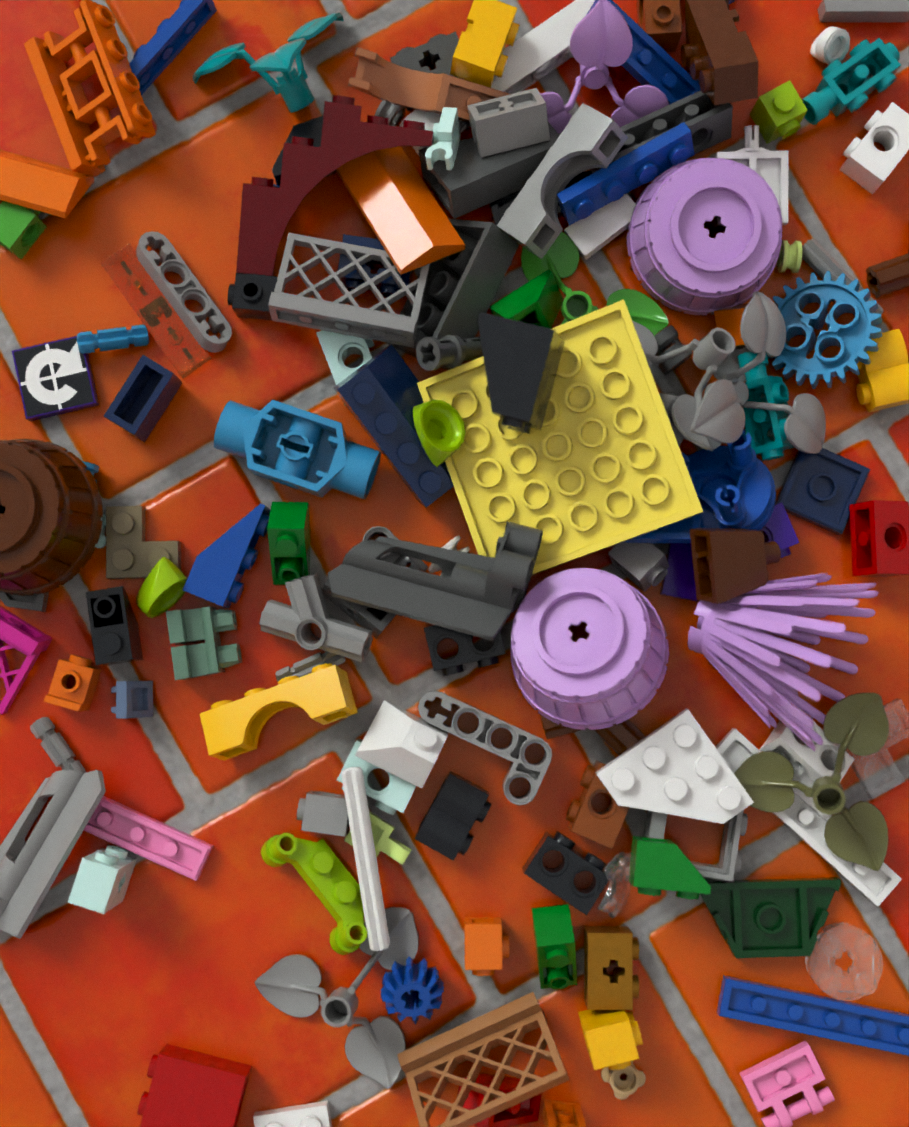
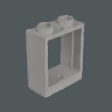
[643,810,748,882]

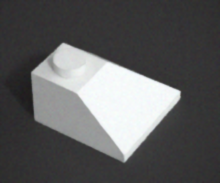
[355,700,449,789]

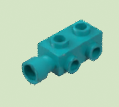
[802,37,901,125]
[737,351,794,461]

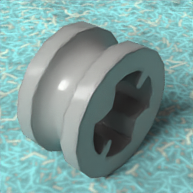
[375,100,406,126]

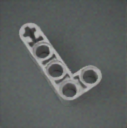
[418,691,552,805]

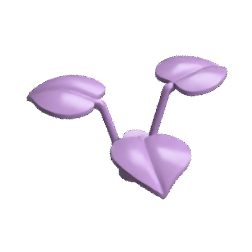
[540,0,670,133]

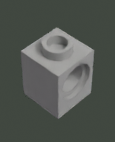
[608,543,669,592]
[297,790,349,837]

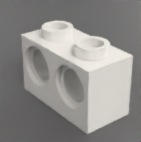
[759,708,855,799]

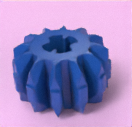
[381,956,444,1025]

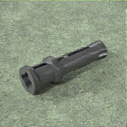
[416,335,483,371]

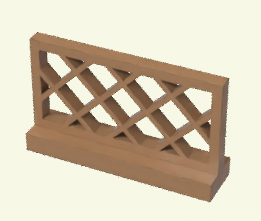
[397,992,570,1127]

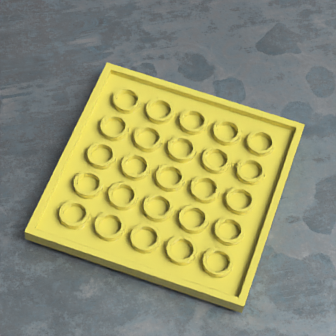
[417,299,703,575]

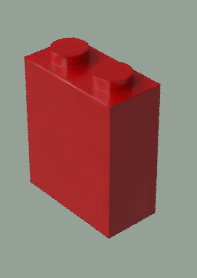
[137,1044,252,1127]

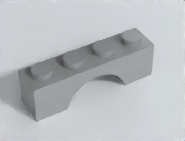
[496,103,629,259]

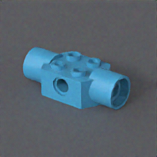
[214,400,381,499]

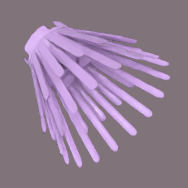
[687,573,878,751]

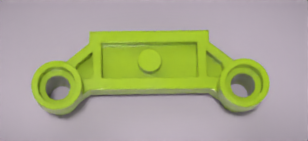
[261,833,367,955]

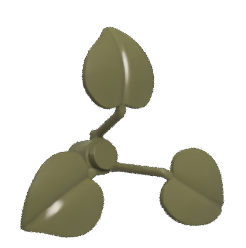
[734,692,889,871]

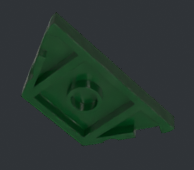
[699,877,841,958]

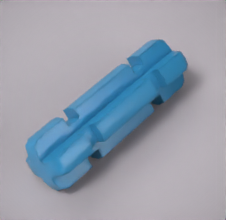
[77,324,149,354]

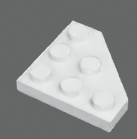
[595,709,754,824]

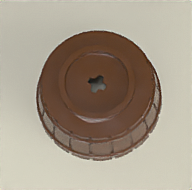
[0,439,103,596]

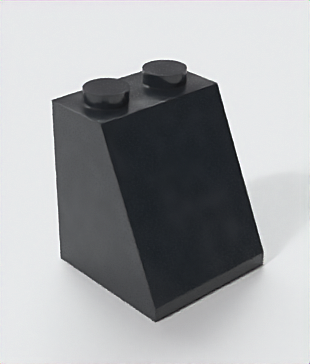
[477,312,564,434]

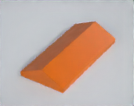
[337,146,465,275]
[0,149,94,218]

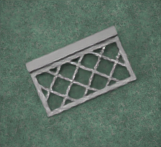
[268,232,431,348]

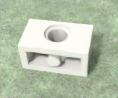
[839,102,909,195]

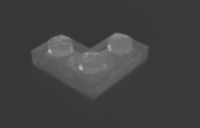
[846,699,909,799]

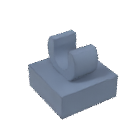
[111,681,153,718]

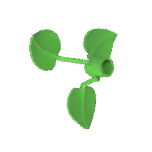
[521,232,669,336]

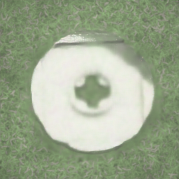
[805,923,883,1001]

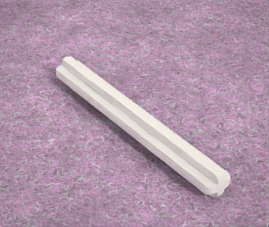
[341,767,390,951]

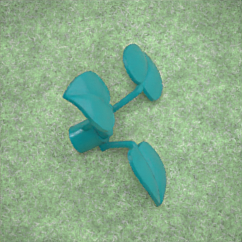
[192,12,344,112]

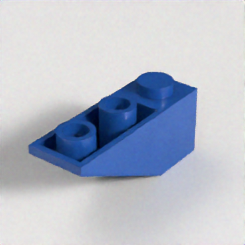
[183,503,270,608]

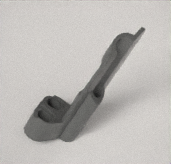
[328,522,543,641]

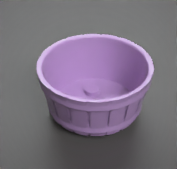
[627,158,782,315]
[510,568,669,730]

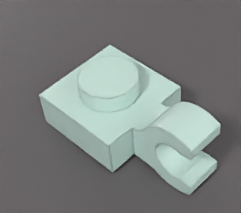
[425,107,461,170]

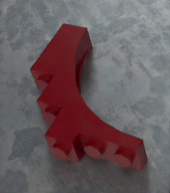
[236,95,433,276]

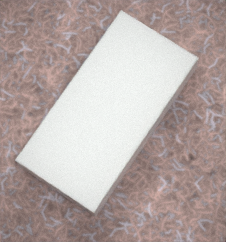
[564,194,636,260]

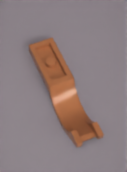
[348,47,510,123]

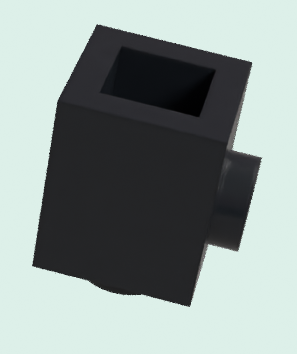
[228,273,278,321]

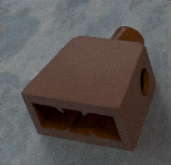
[689,528,781,604]

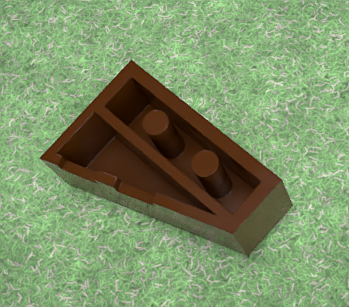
[681,0,758,105]

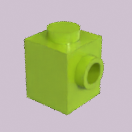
[750,80,808,144]

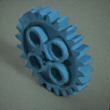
[767,271,882,389]

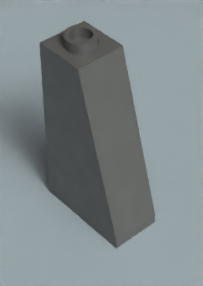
[419,122,561,219]

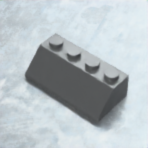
[386,219,519,370]

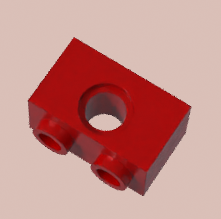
[849,500,909,577]

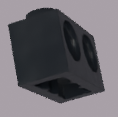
[424,625,506,676]
[522,831,611,915]

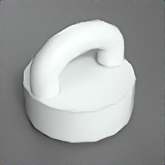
[810,26,850,65]

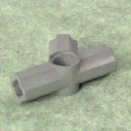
[259,574,373,662]

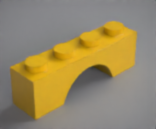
[200,663,358,761]

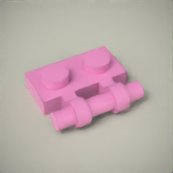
[739,1041,835,1127]

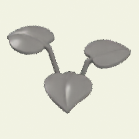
[690,291,826,454]
[632,321,749,451]
[255,907,419,1089]

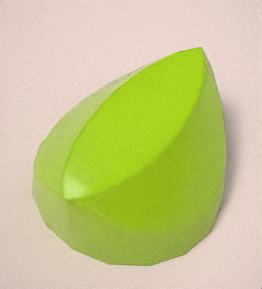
[412,400,465,467]
[136,556,187,618]

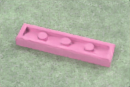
[84,796,214,881]

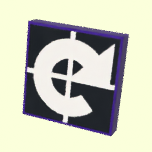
[12,336,99,421]

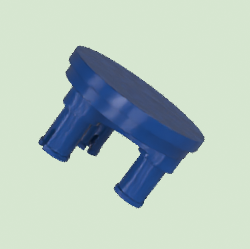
[681,430,776,530]

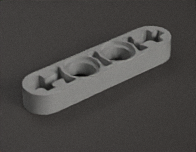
[136,231,232,353]

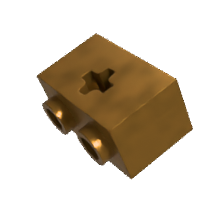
[584,926,639,1010]

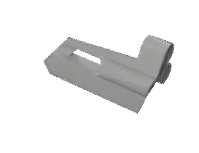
[0,770,106,939]

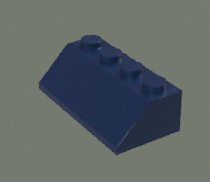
[333,344,454,507]

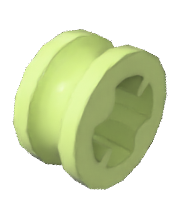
[777,240,803,273]

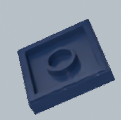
[775,448,870,535]

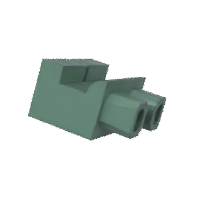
[166,606,242,680]

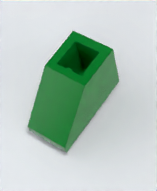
[489,269,564,329]
[267,502,311,585]
[629,836,711,899]
[532,904,577,989]

